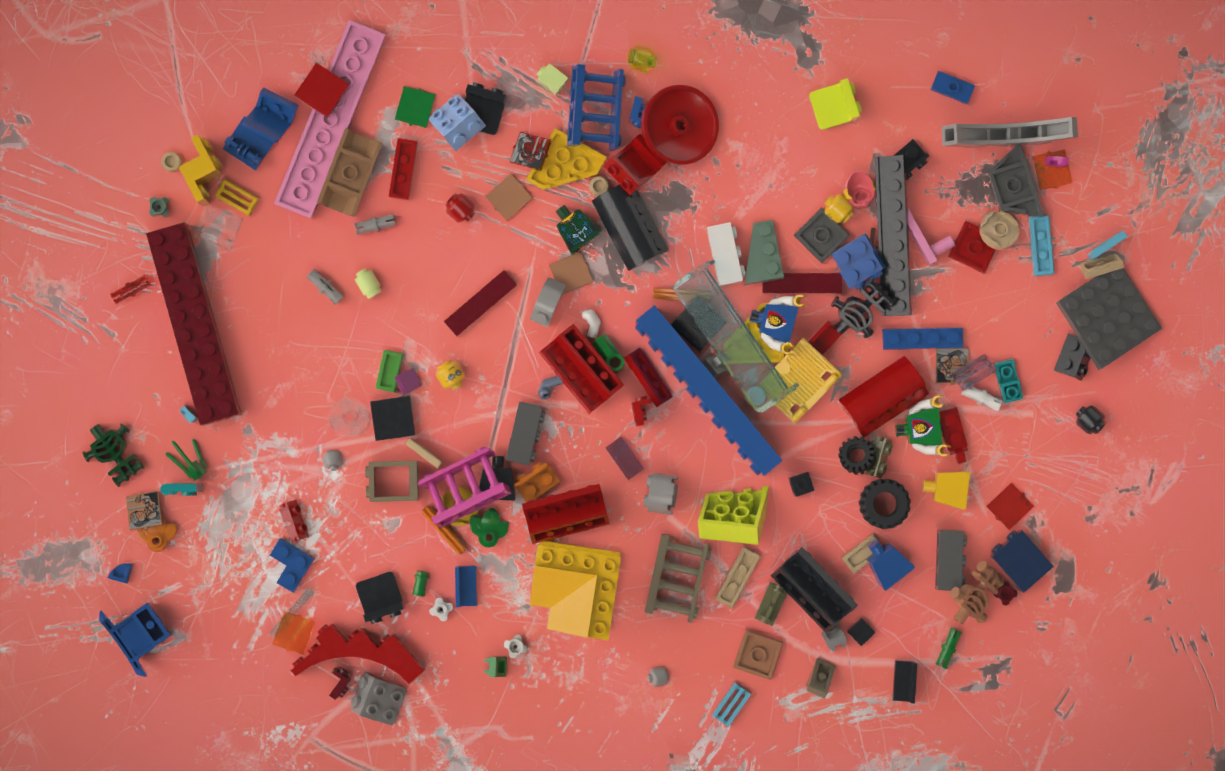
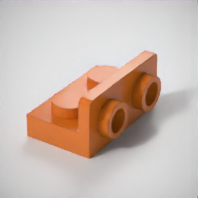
[514,461,561,502]

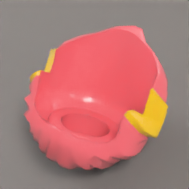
[843,170,877,208]

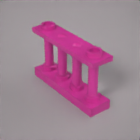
[418,447,511,528]

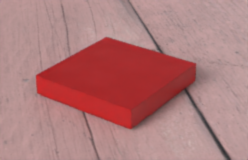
[294,62,350,118]
[948,221,996,274]

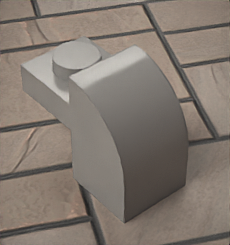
[530,277,566,327]

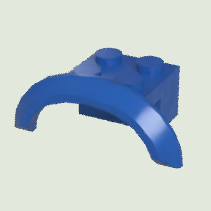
[99,603,172,677]

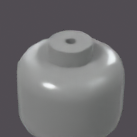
[322,450,343,471]
[647,666,669,687]

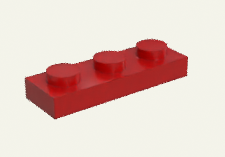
[388,138,418,201]
[624,348,673,408]

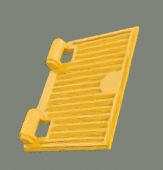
[756,338,843,424]

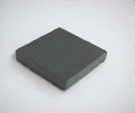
[793,207,850,263]

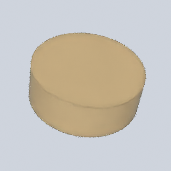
[161,152,182,172]
[589,176,609,197]

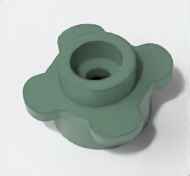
[149,197,169,217]

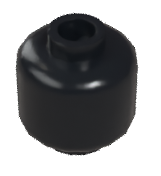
[1076,405,1106,435]

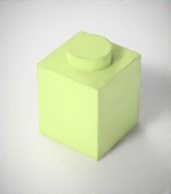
[537,63,569,96]

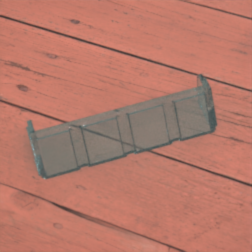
[673,259,799,413]

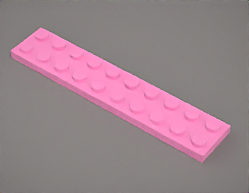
[274,20,386,219]

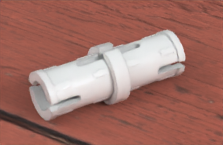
[961,383,1003,411]

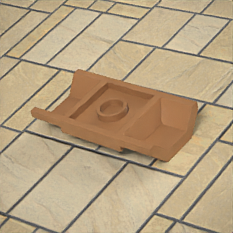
[317,128,382,217]

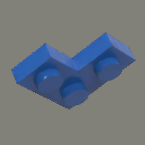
[269,538,315,593]

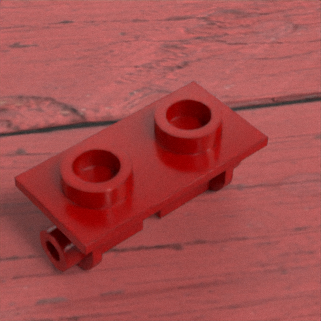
[279,500,309,543]

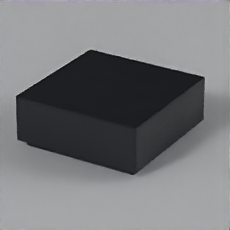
[847,618,876,646]

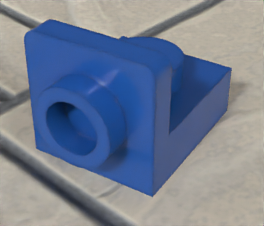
[629,96,645,128]

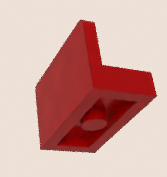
[808,320,842,355]

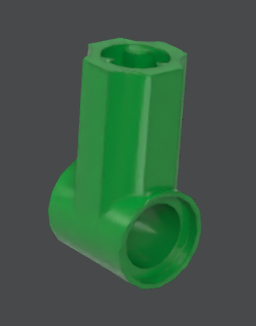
[591,333,624,373]

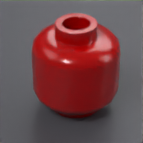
[445,193,475,223]

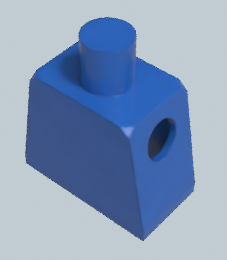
[867,540,915,591]

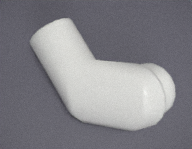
[582,309,601,339]

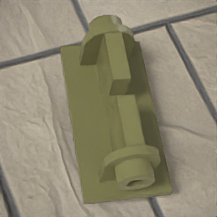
[865,436,893,479]
[754,582,787,626]

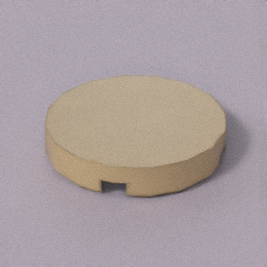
[980,211,1020,250]

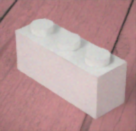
[706,222,746,287]

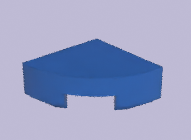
[107,563,133,584]

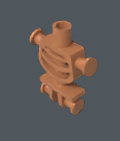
[950,561,1004,624]

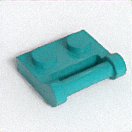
[160,483,203,496]

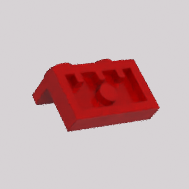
[631,396,653,427]

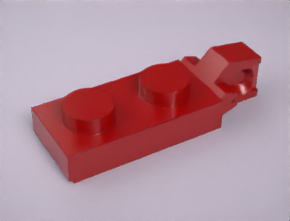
[939,407,968,464]

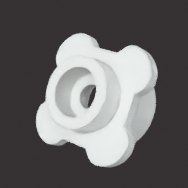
[429,598,453,621]
[504,635,527,658]

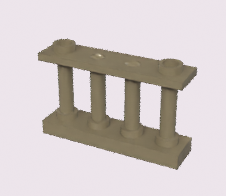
[644,534,712,623]

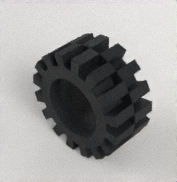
[838,436,876,475]

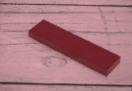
[444,270,517,337]
[762,273,842,294]

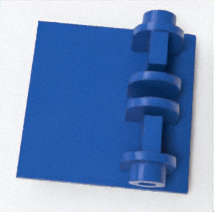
[222,116,274,171]

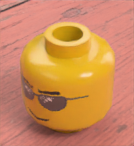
[436,360,465,390]

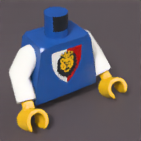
[749,295,807,357]

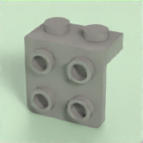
[350,672,407,725]

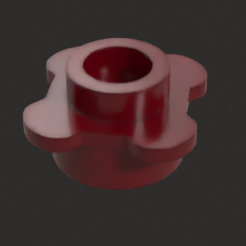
[993,582,1018,606]

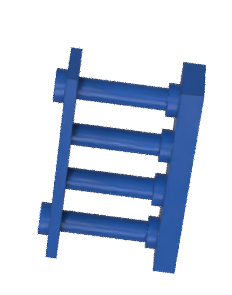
[567,64,625,151]

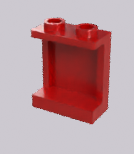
[603,134,667,195]

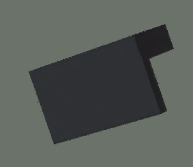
[892,660,918,704]

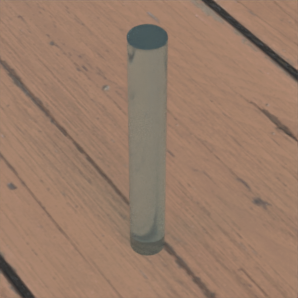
[269,587,314,638]

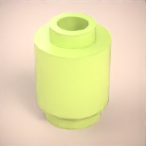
[354,268,382,299]

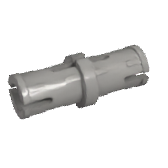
[354,213,396,235]
[306,269,344,305]

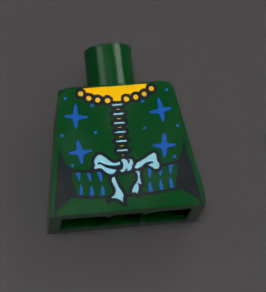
[555,205,602,255]

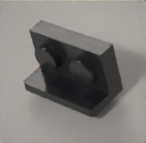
[893,139,929,181]

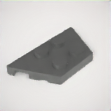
[987,144,1044,217]

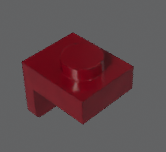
[329,667,351,700]

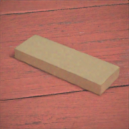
[715,546,761,608]

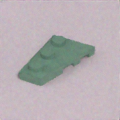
[744,220,784,286]

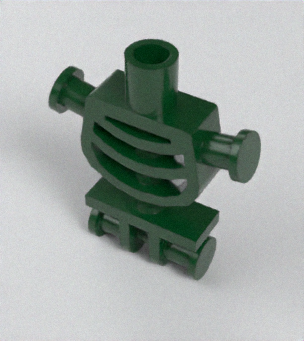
[82,423,145,487]

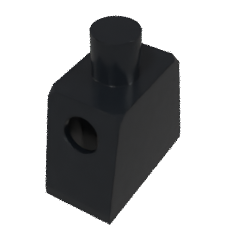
[479,456,516,501]

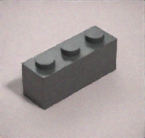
[505,401,546,465]
[935,530,967,591]

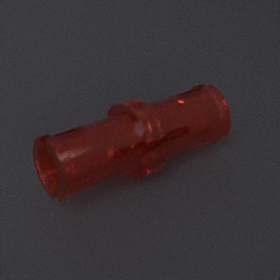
[110,274,151,305]

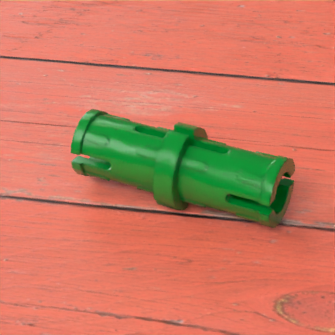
[935,628,963,669]

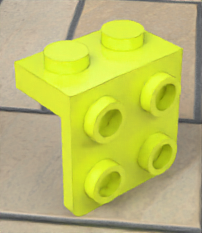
[809,78,862,130]

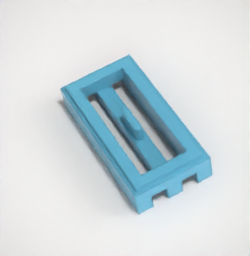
[1087,231,1128,260]
[712,682,751,727]

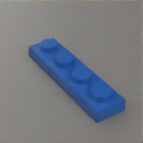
[882,328,963,350]

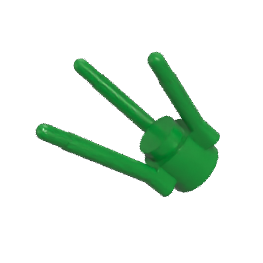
[165,439,208,481]

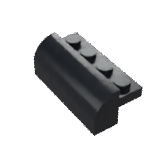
[592,184,669,271]
[770,547,858,633]

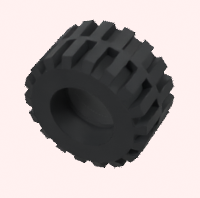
[859,479,911,529]

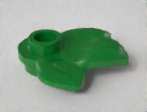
[470,508,509,548]

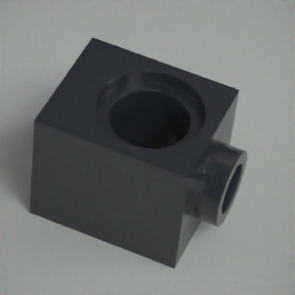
[788,472,815,497]

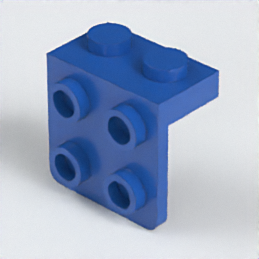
[243,87,299,143]

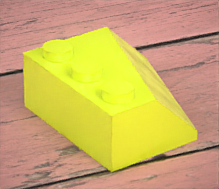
[698,486,769,545]

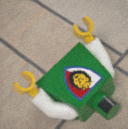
[895,395,951,457]

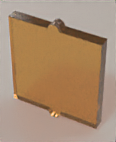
[1033,149,1073,190]
[272,611,315,655]

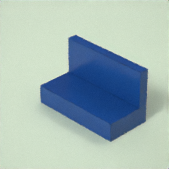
[455,566,477,607]

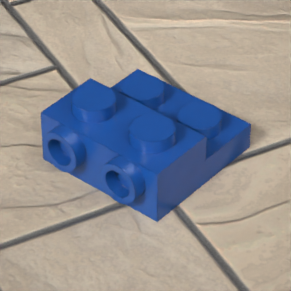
[831,233,886,290]

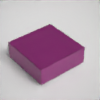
[394,368,422,395]

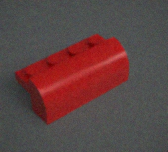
[539,323,624,414]
[839,355,929,437]
[522,484,610,544]

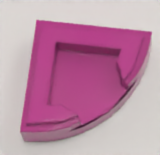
[1045,156,1069,168]

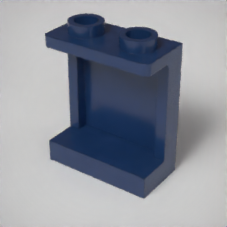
[990,530,1054,593]

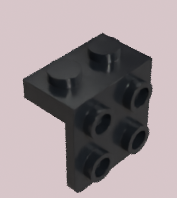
[465,82,507,135]
[355,571,405,625]

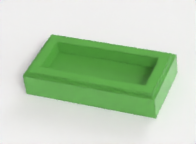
[375,350,404,393]

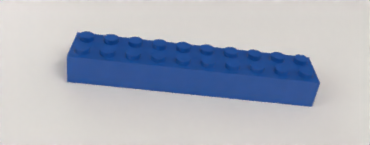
[635,305,783,476]

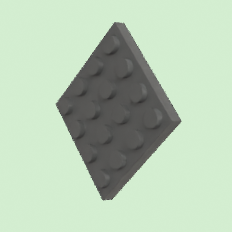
[1056,268,1162,370]

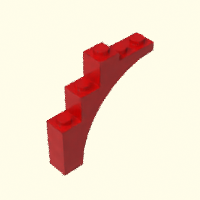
[290,624,425,684]

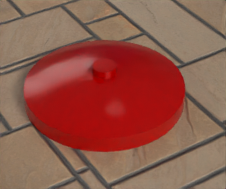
[641,85,719,165]

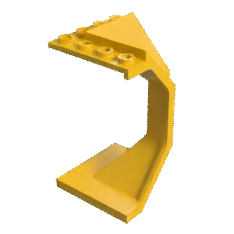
[530,541,621,640]

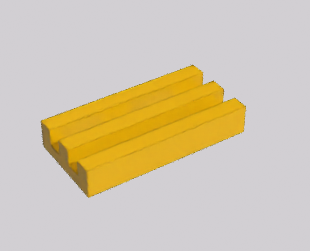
[215,179,260,216]

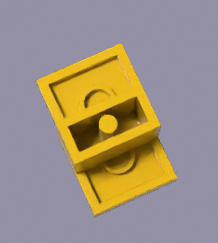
[179,134,223,206]

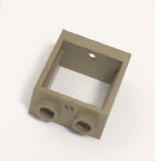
[365,461,419,502]

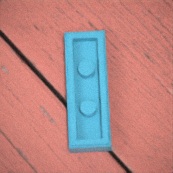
[1028,215,1054,276]

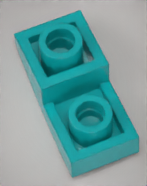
[993,358,1023,403]

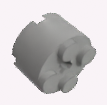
[644,472,678,515]

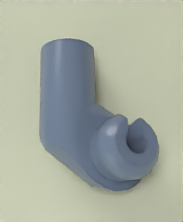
[538,376,563,400]

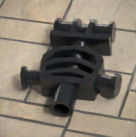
[831,277,895,338]

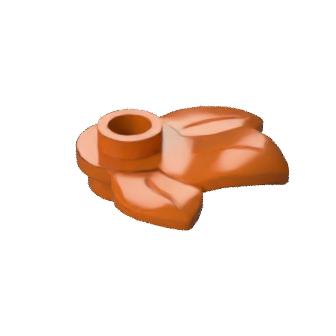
[137,516,177,552]

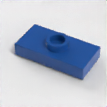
[930,71,975,105]

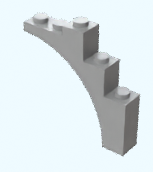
[942,117,1078,148]

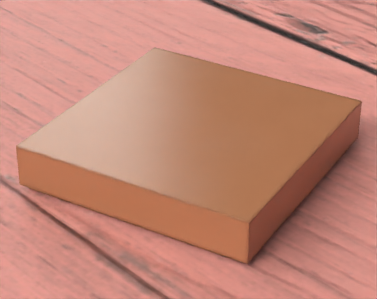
[733,629,783,680]

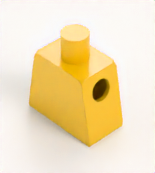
[922,472,970,510]

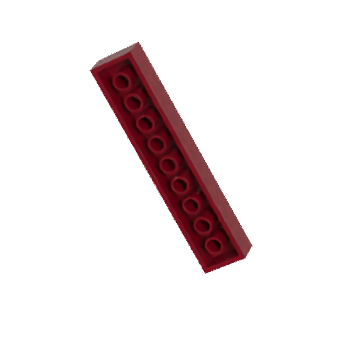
[146,222,242,426]

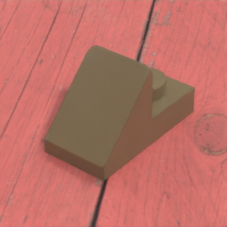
[806,658,836,699]

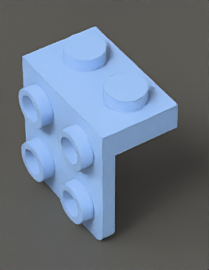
[429,94,486,151]

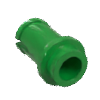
[412,571,430,597]

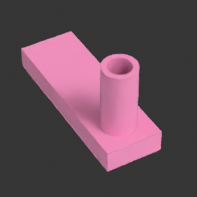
[907,208,955,265]

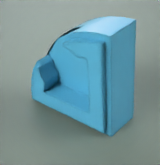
[179,405,198,423]

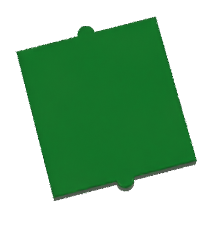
[395,86,435,128]

